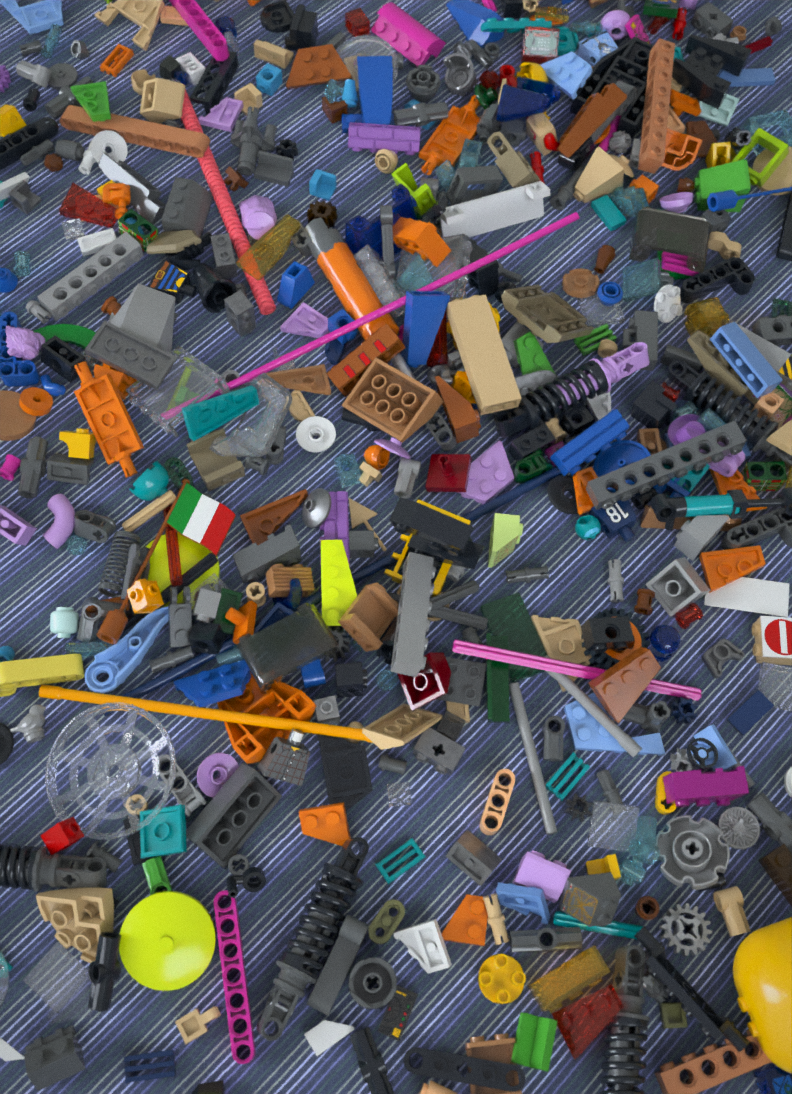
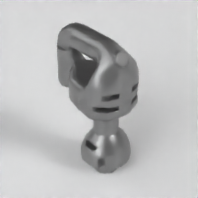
[427,365,466,384]

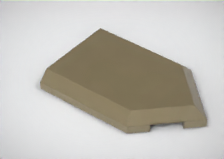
[146,230,202,254]

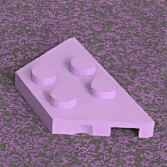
[457,440,514,504]

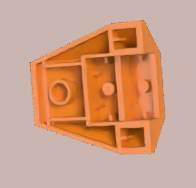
[217,669,316,764]

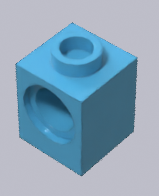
[256,63,283,96]

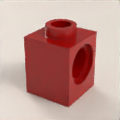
[40,816,84,855]

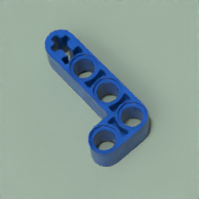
[0,312,40,387]

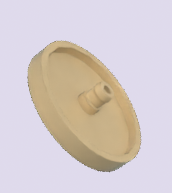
[752,146,792,195]

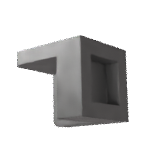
[9,180,41,214]

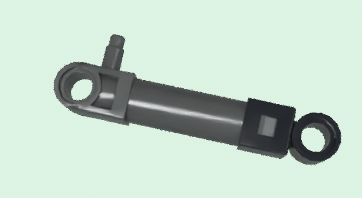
[558,81,637,172]

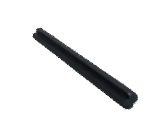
[119,553,218,640]

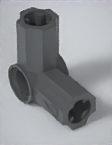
[77,597,126,643]
[623,700,671,733]

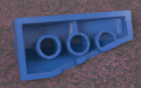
[446,0,505,49]

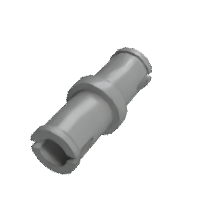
[607,559,624,603]

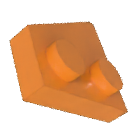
[573,467,598,515]

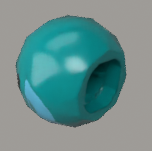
[575,515,601,541]

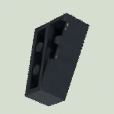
[448,235,499,298]

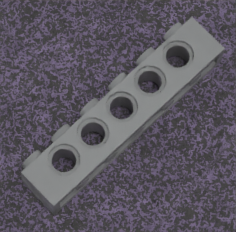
[37,232,144,321]

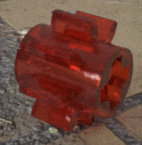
[479,70,500,90]

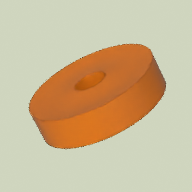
[19,387,53,416]

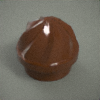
[44,153,63,172]
[677,177,695,193]

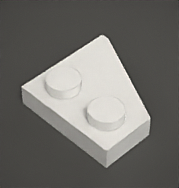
[393,919,452,974]

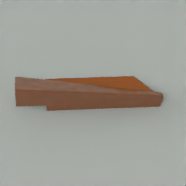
[557,83,627,158]

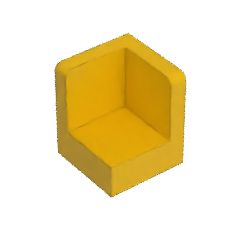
[585,854,621,880]

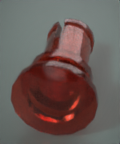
[647,16,672,35]

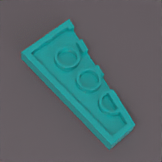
[481,18,552,35]
[181,385,260,441]

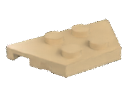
[530,615,592,692]

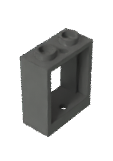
[446,165,503,206]

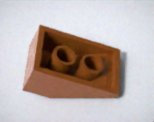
[435,376,481,443]

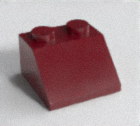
[397,652,451,711]

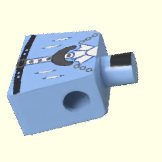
[577,29,618,67]

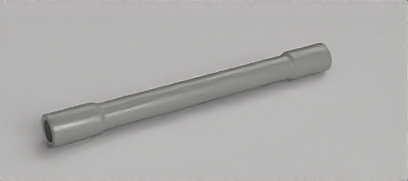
[545,655,642,757]

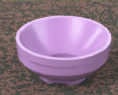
[600,10,631,40]
[659,192,693,213]

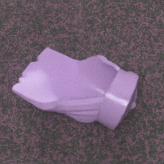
[239,195,277,240]

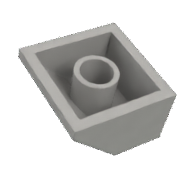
[674,515,729,561]
[646,557,710,617]

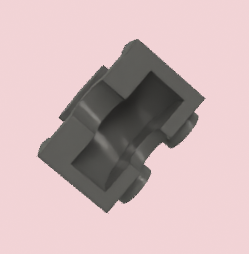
[476,104,501,146]

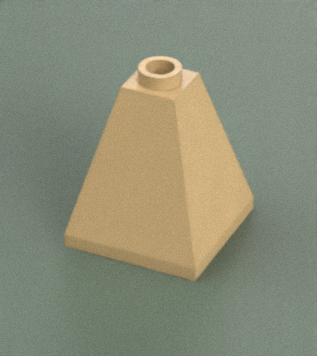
[573,146,624,203]

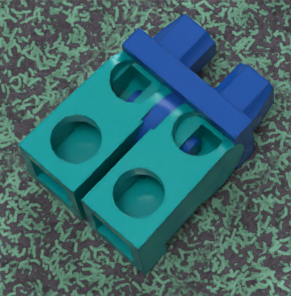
[653,457,710,497]

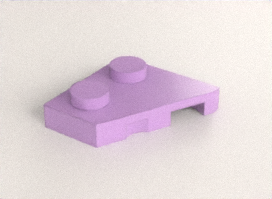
[280,302,329,338]

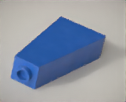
[401,291,450,367]

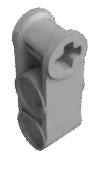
[155,754,207,817]

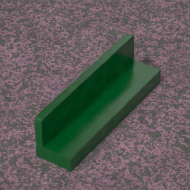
[486,633,510,723]

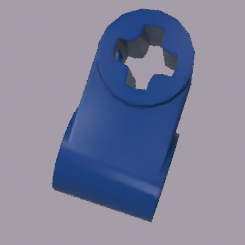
[299,644,326,689]

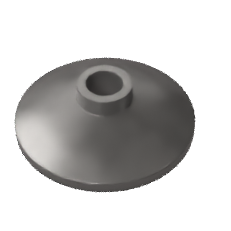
[302,488,331,528]

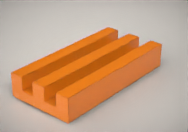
[100,44,134,77]

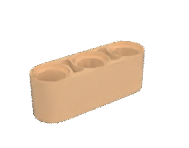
[479,769,515,836]

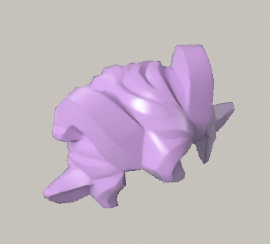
[5,325,46,361]

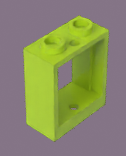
[732,128,789,187]

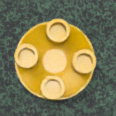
[478,954,526,1004]

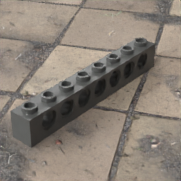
[586,421,747,510]

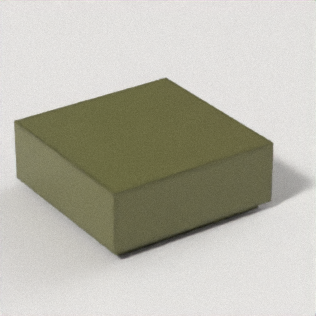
[659,1002,688,1029]

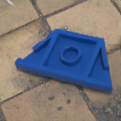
[173,657,256,708]

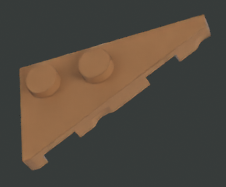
[258,364,331,395]

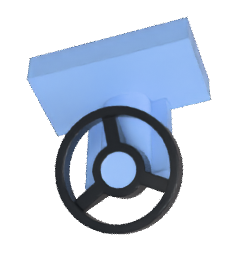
[687,724,737,771]

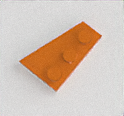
[709,469,767,512]
[699,545,766,593]

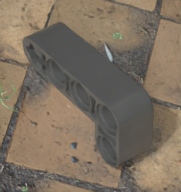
[721,507,792,550]
[307,915,369,1016]

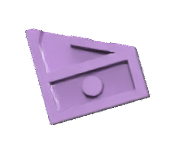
[198,97,243,132]

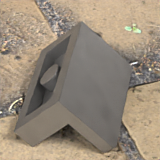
[446,830,502,886]

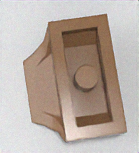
[637,428,667,466]

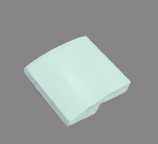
[698,94,739,127]

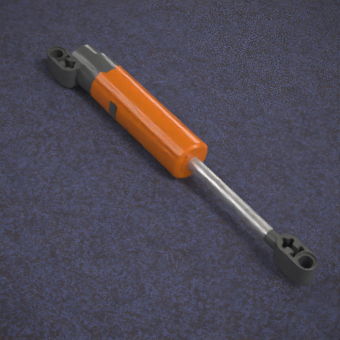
[286,217,457,451]

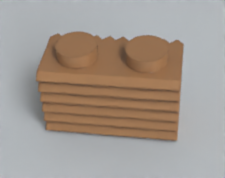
[265,564,315,598]

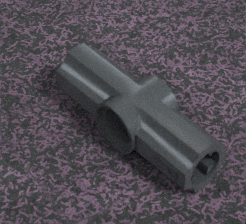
[45,76,93,118]
[393,102,448,127]
[18,436,48,499]
[747,793,792,854]
[509,927,582,953]

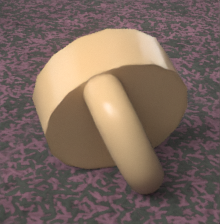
[597,339,618,358]

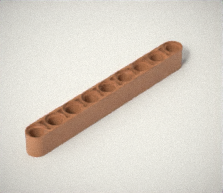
[59,105,210,158]

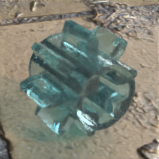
[619,857,647,887]

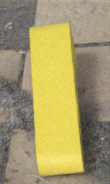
[0,654,85,697]

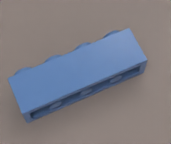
[709,322,783,398]

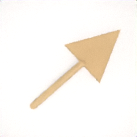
[348,498,387,551]

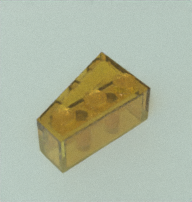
[528,945,611,1013]

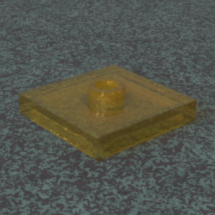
[534,6,569,23]

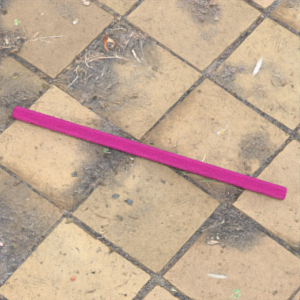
[452,639,702,701]

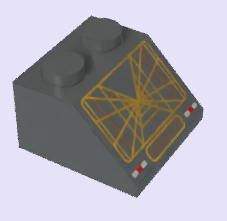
[559,872,621,927]

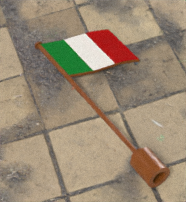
[97,479,236,644]

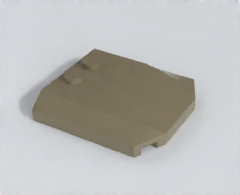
[501,284,594,343]

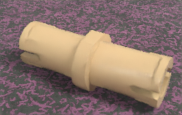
[483,894,510,945]

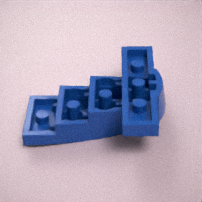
[342,56,412,133]

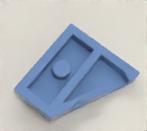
[496,882,550,924]

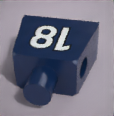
[588,500,637,542]

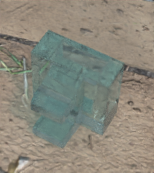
[324,79,344,104]

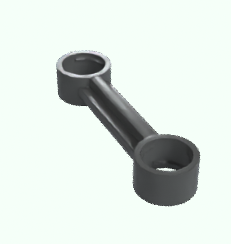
[380,205,396,281]

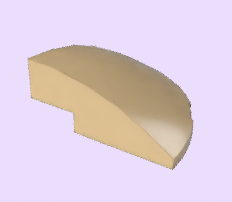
[36,887,114,963]

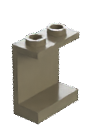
[187,428,245,492]

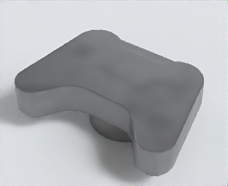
[702,639,745,679]

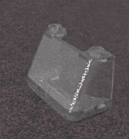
[209,373,292,457]

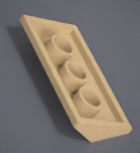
[362,704,443,750]

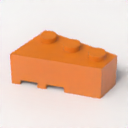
[393,217,451,267]

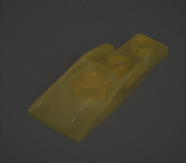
[236,214,301,280]

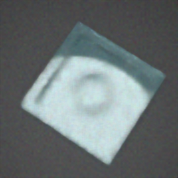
[623,258,661,302]

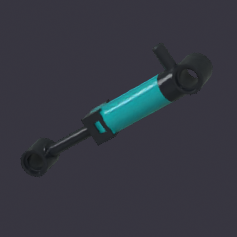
[650,487,792,531]

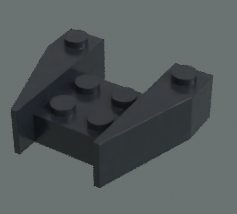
[672,35,752,109]
[389,497,484,569]

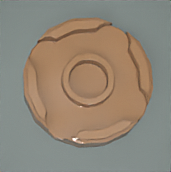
[562,268,600,298]

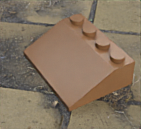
[342,357,443,443]

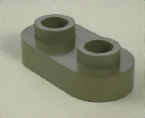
[368,899,405,945]

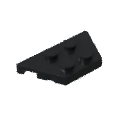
[318,734,373,811]

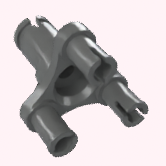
[230,106,277,176]

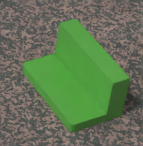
[511,1012,557,1072]

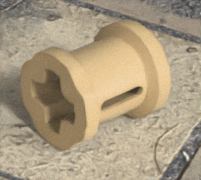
[545,418,568,444]
[246,582,266,608]

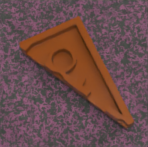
[240,489,308,545]

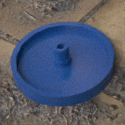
[594,440,652,493]

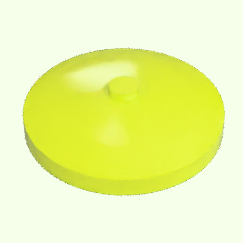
[139,532,220,610]
[119,891,216,991]

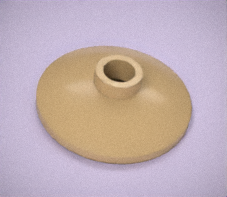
[608,154,634,178]

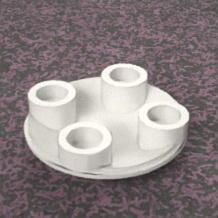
[654,285,683,323]

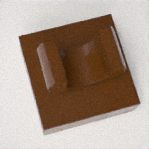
[224,166,249,192]

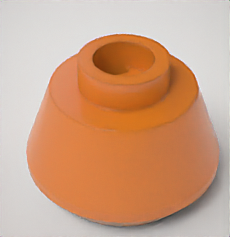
[364,444,390,471]

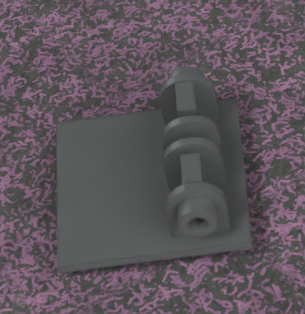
[437,657,487,707]

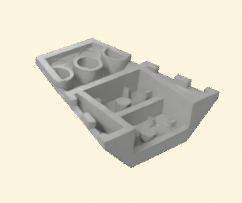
[110,283,175,372]

